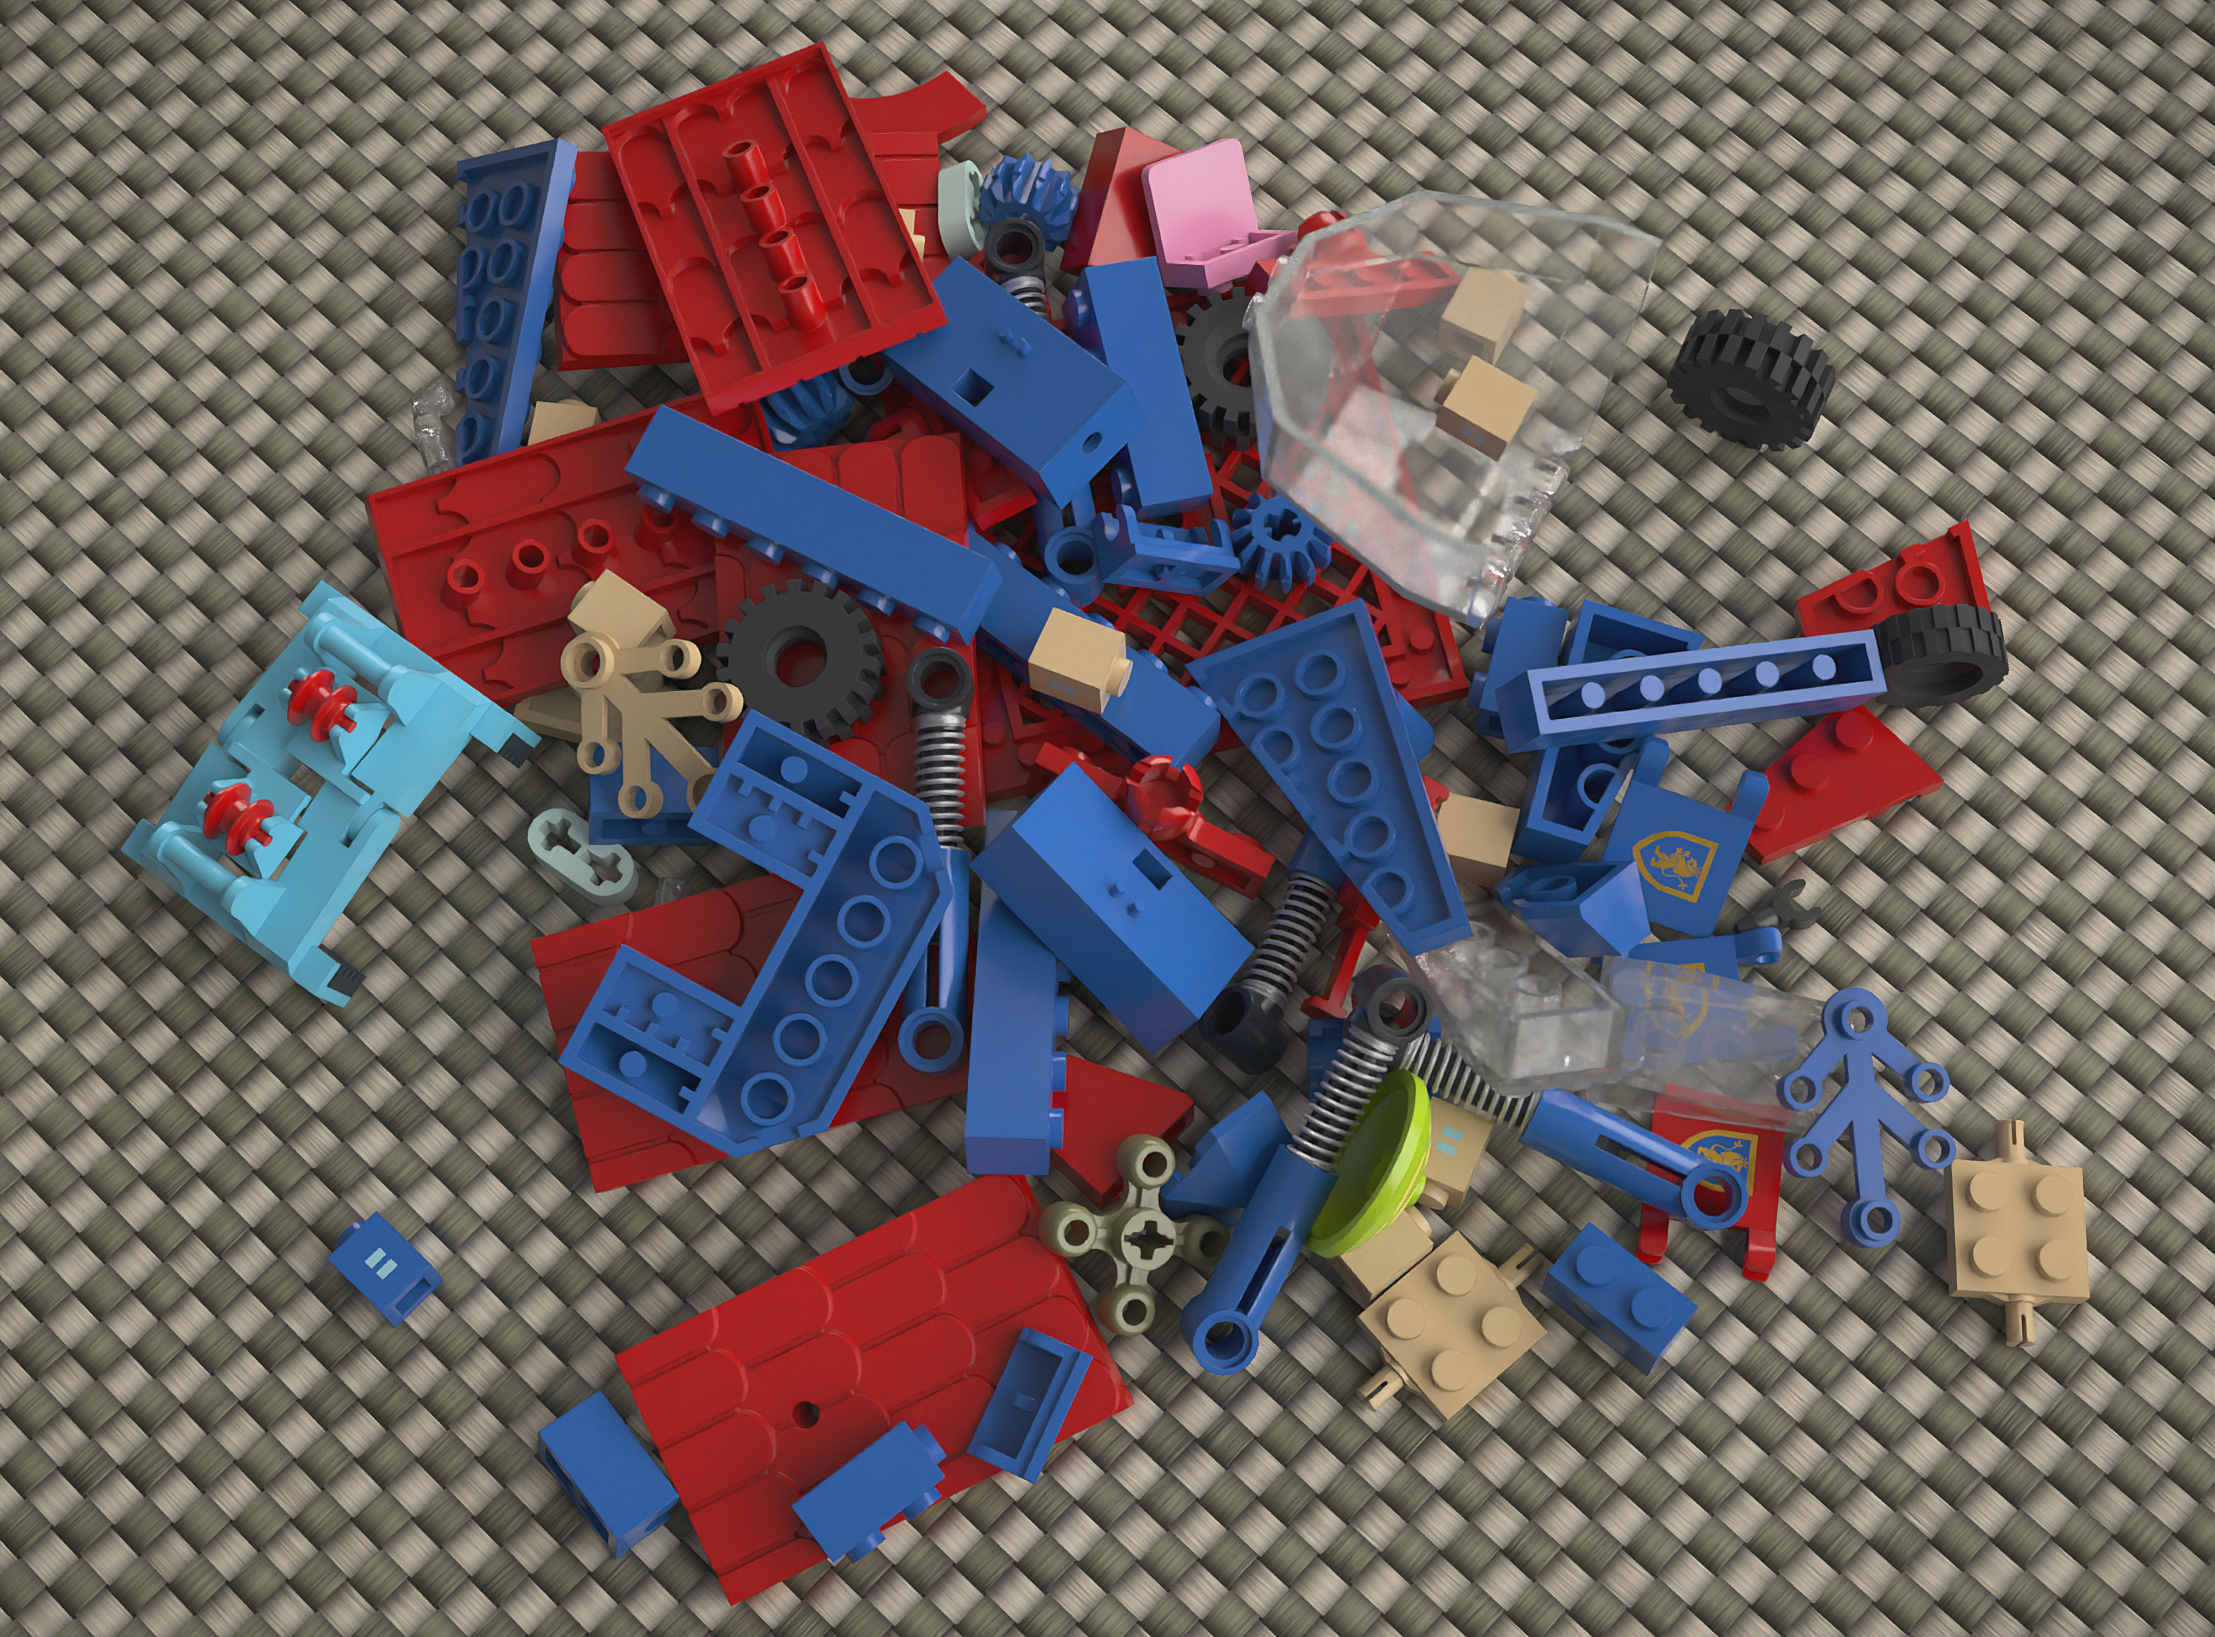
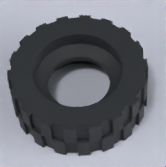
[1869,604,2009,708]

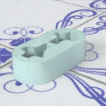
[938,160,989,261]
[528,808,639,907]

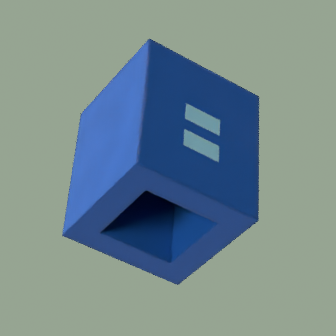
[327,1211,444,1328]

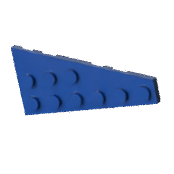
[456,138,578,468]
[1184,597,1473,958]

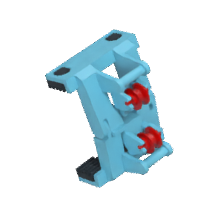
[120,580,542,1008]

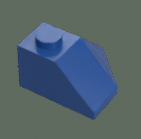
[1492,860,1651,965]
[1158,1090,1295,1226]

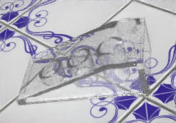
[1380,899,1630,1098]
[1585,955,1865,1141]

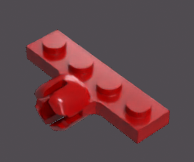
[866,394,1038,531]
[1025,741,1276,900]

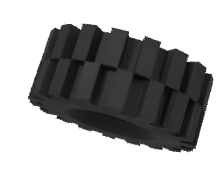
[1174,286,1325,452]
[1667,309,1836,452]
[716,579,888,749]

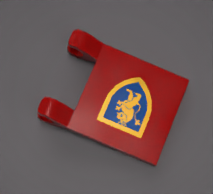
[1635,1089,1787,1282]

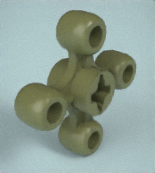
[1037,1133,1231,1337]

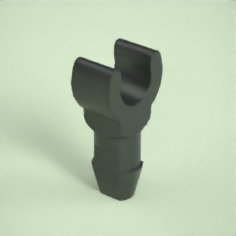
[1733,879,1822,934]

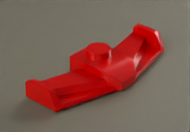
[1300,775,1450,1020]

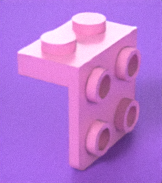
[1141,138,1299,296]

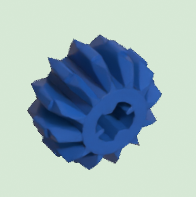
[977,152,1081,253]
[759,370,855,452]
[1230,483,1335,595]

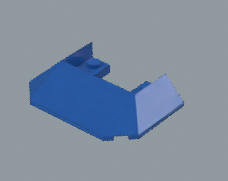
[557,709,955,1158]

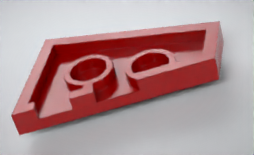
[1793,519,1991,638]
[1723,704,1944,866]

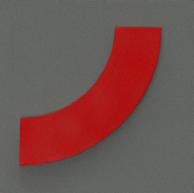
[849,70,987,145]

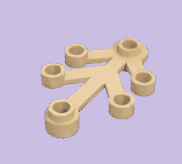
[561,631,743,819]

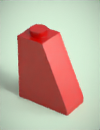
[1059,126,1184,277]
[1049,1050,1194,1211]

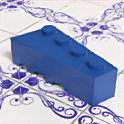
[1061,256,1214,521]
[1510,599,1706,864]

